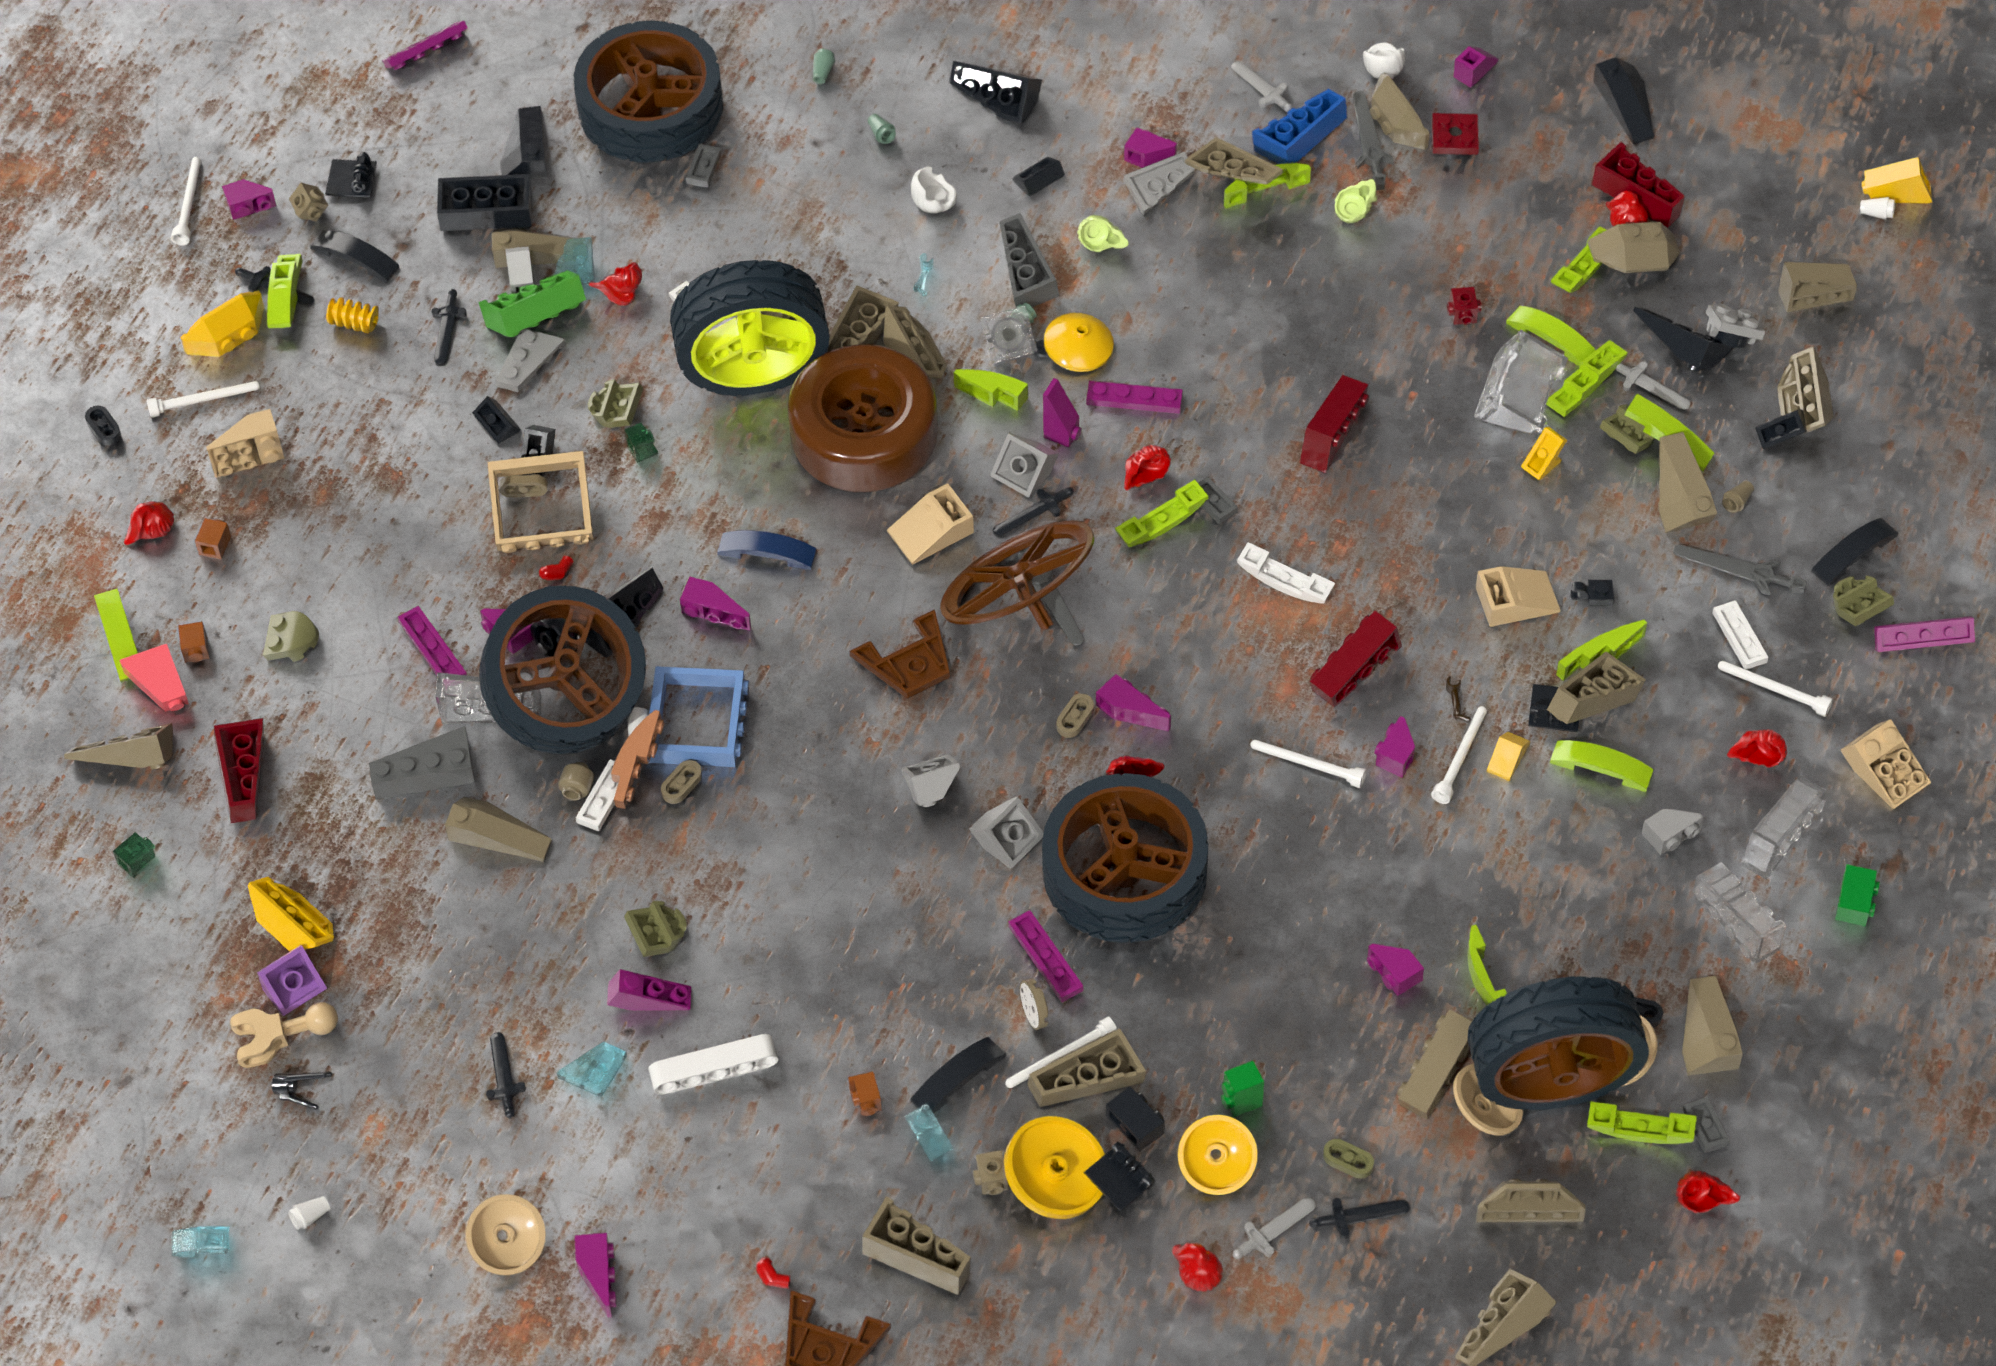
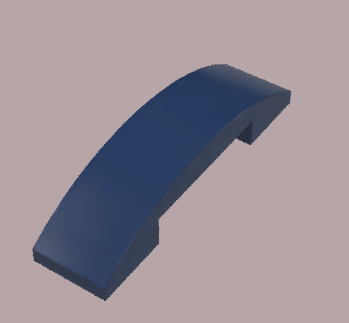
[717,530,817,570]

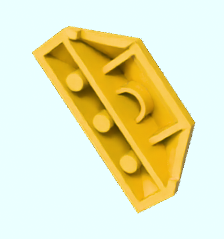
[180,291,265,357]
[248,876,334,951]

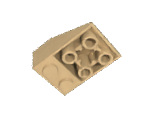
[206,409,284,478]
[887,483,974,565]
[1476,566,1561,627]
[1840,719,1932,809]

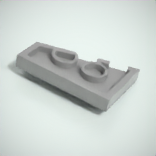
[1123,152,1195,216]
[496,329,566,392]

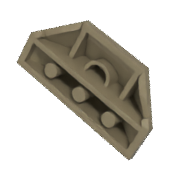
[1370,72,1430,150]
[1588,222,1680,273]
[883,306,947,378]
[1777,347,1834,434]
[1476,1179,1586,1222]

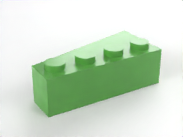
[478,270,586,337]

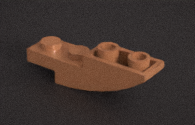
[611,710,664,809]

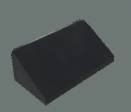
[1012,157,1065,196]
[472,396,521,444]
[1755,410,1807,449]

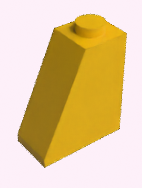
[1862,157,1932,203]

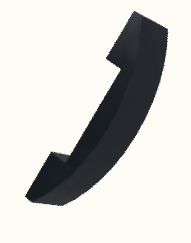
[310,230,399,283]
[1811,518,1899,586]
[910,1037,1006,1118]

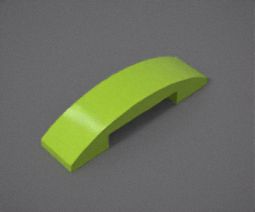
[1224,163,1311,208]
[1551,226,1606,293]
[1506,306,1596,367]
[1115,479,1208,547]
[1550,740,1653,792]
[1467,924,1507,1005]
[1587,1102,1697,1144]

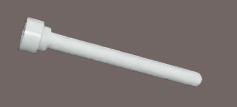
[171,157,201,245]
[146,381,260,418]
[1718,661,1833,717]
[1431,706,1487,804]
[1251,740,1367,789]
[1005,1016,1117,1088]

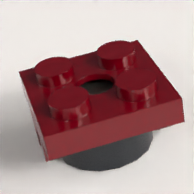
[1431,113,1479,160]

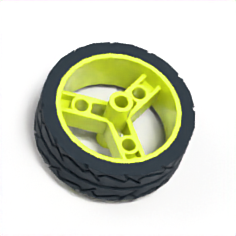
[670,260,830,396]

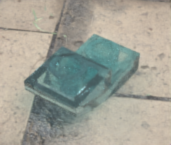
[904,1103,953,1162]
[172,1226,229,1259]

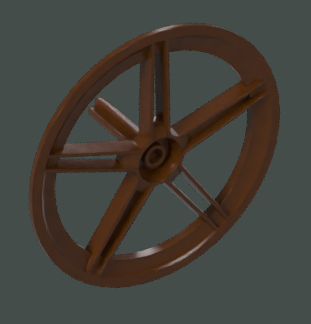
[940,521,1094,630]

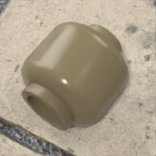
[558,762,594,801]

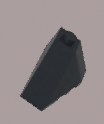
[1593,57,1654,145]
[500,106,547,179]
[1633,307,1732,372]
[585,567,664,658]

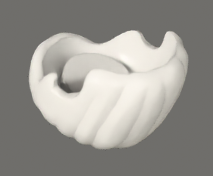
[1363,43,1405,79]
[911,166,957,213]

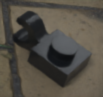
[1570,580,1614,606]

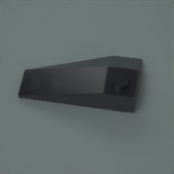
[949,61,1042,123]

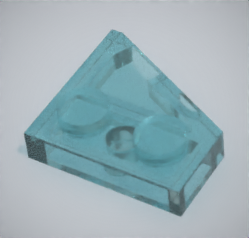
[557,1041,627,1098]

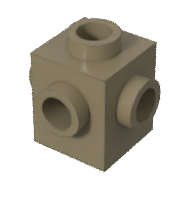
[289,183,329,222]
[973,1150,1008,1195]

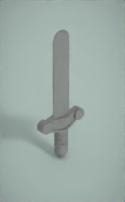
[1231,61,1293,112]
[1615,361,1690,409]
[1233,1198,1316,1259]

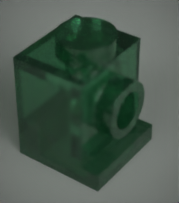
[624,423,658,463]
[113,832,156,878]

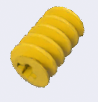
[326,297,379,334]

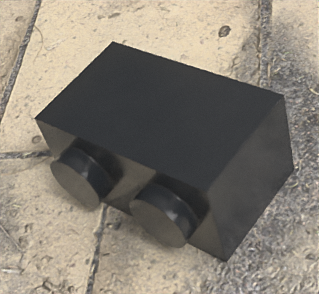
[1106,1086,1165,1152]

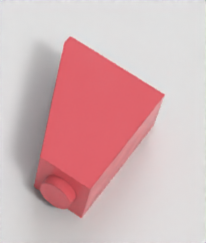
[120,643,189,712]

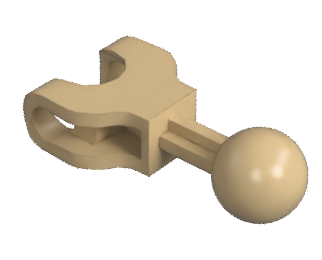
[230,1002,338,1068]

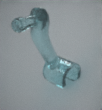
[913,253,934,296]

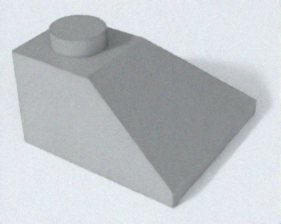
[990,433,1059,498]
[901,754,960,807]
[969,797,1043,868]

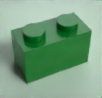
[1835,864,1880,926]
[1221,1060,1264,1117]

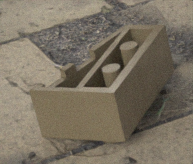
[1778,262,1857,312]

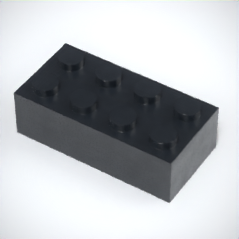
[437,174,532,231]

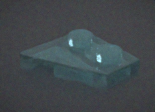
[554,237,595,285]

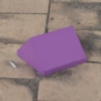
[257,945,327,1016]

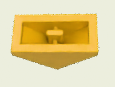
[1487,732,1530,781]

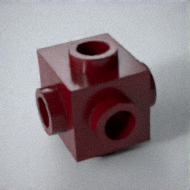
[1447,287,1481,325]

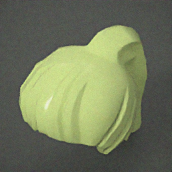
[1334,179,1377,224]
[1077,215,1129,252]

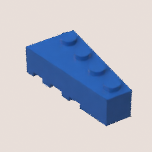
[1252,89,1347,164]

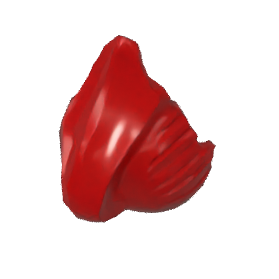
[1605,191,1648,227]
[588,262,642,306]
[1124,445,1171,491]
[124,501,174,545]
[1727,729,1788,768]
[1106,756,1165,777]
[1676,1170,1740,1213]
[1172,1243,1223,1292]

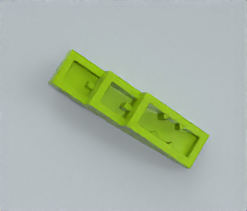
[1546,340,1628,417]
[1625,393,1714,471]
[94,588,138,682]
[1556,619,1647,681]

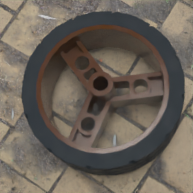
[573,20,724,163]
[479,585,646,754]
[1042,773,1209,943]
[1467,976,1649,1110]

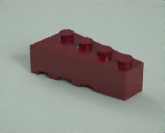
[1591,142,1685,228]
[1300,375,1370,473]
[1309,610,1402,708]
[214,718,264,823]

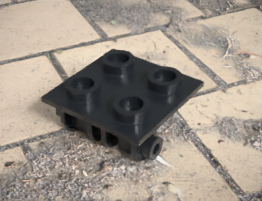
[325,152,377,197]
[1528,684,1579,733]
[1084,1142,1156,1211]

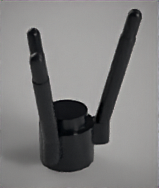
[272,1072,332,1110]

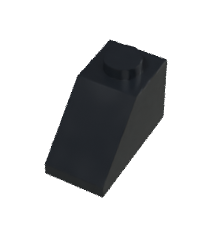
[521,425,556,477]

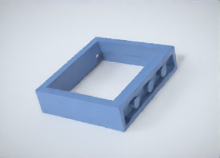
[649,666,749,767]

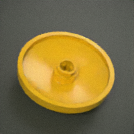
[1004,1116,1105,1219]

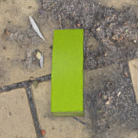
[953,369,1028,411]

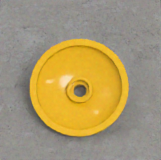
[1044,313,1114,372]
[1178,1115,1257,1195]

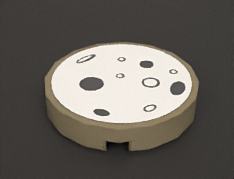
[1020,978,1049,1030]

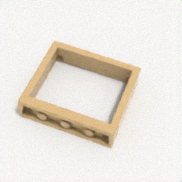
[487,451,594,553]

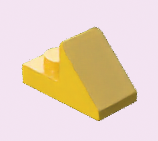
[1521,427,1567,480]

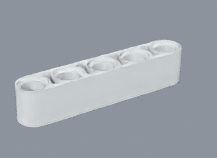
[648,1034,778,1095]

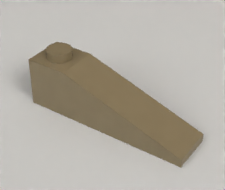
[1185,137,1283,184]
[492,228,587,268]
[1658,432,1717,533]
[64,723,173,769]
[445,797,552,862]
[1682,976,1743,1076]
[1455,1269,1557,1366]

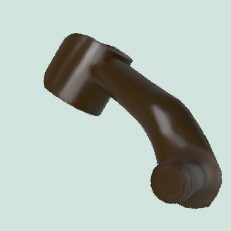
[1446,676,1471,723]

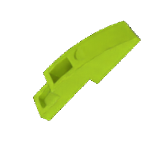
[267,254,303,328]

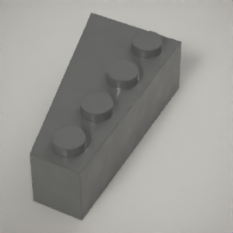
[999,213,1060,307]
[369,726,475,799]

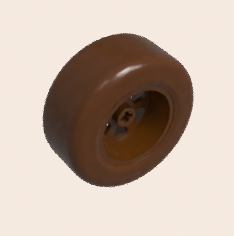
[787,344,938,493]

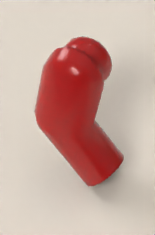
[539,555,574,581]
[756,1257,791,1289]

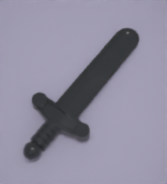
[235,266,314,305]
[431,289,467,364]
[993,487,1074,535]
[486,1032,526,1119]
[1309,1198,1410,1239]

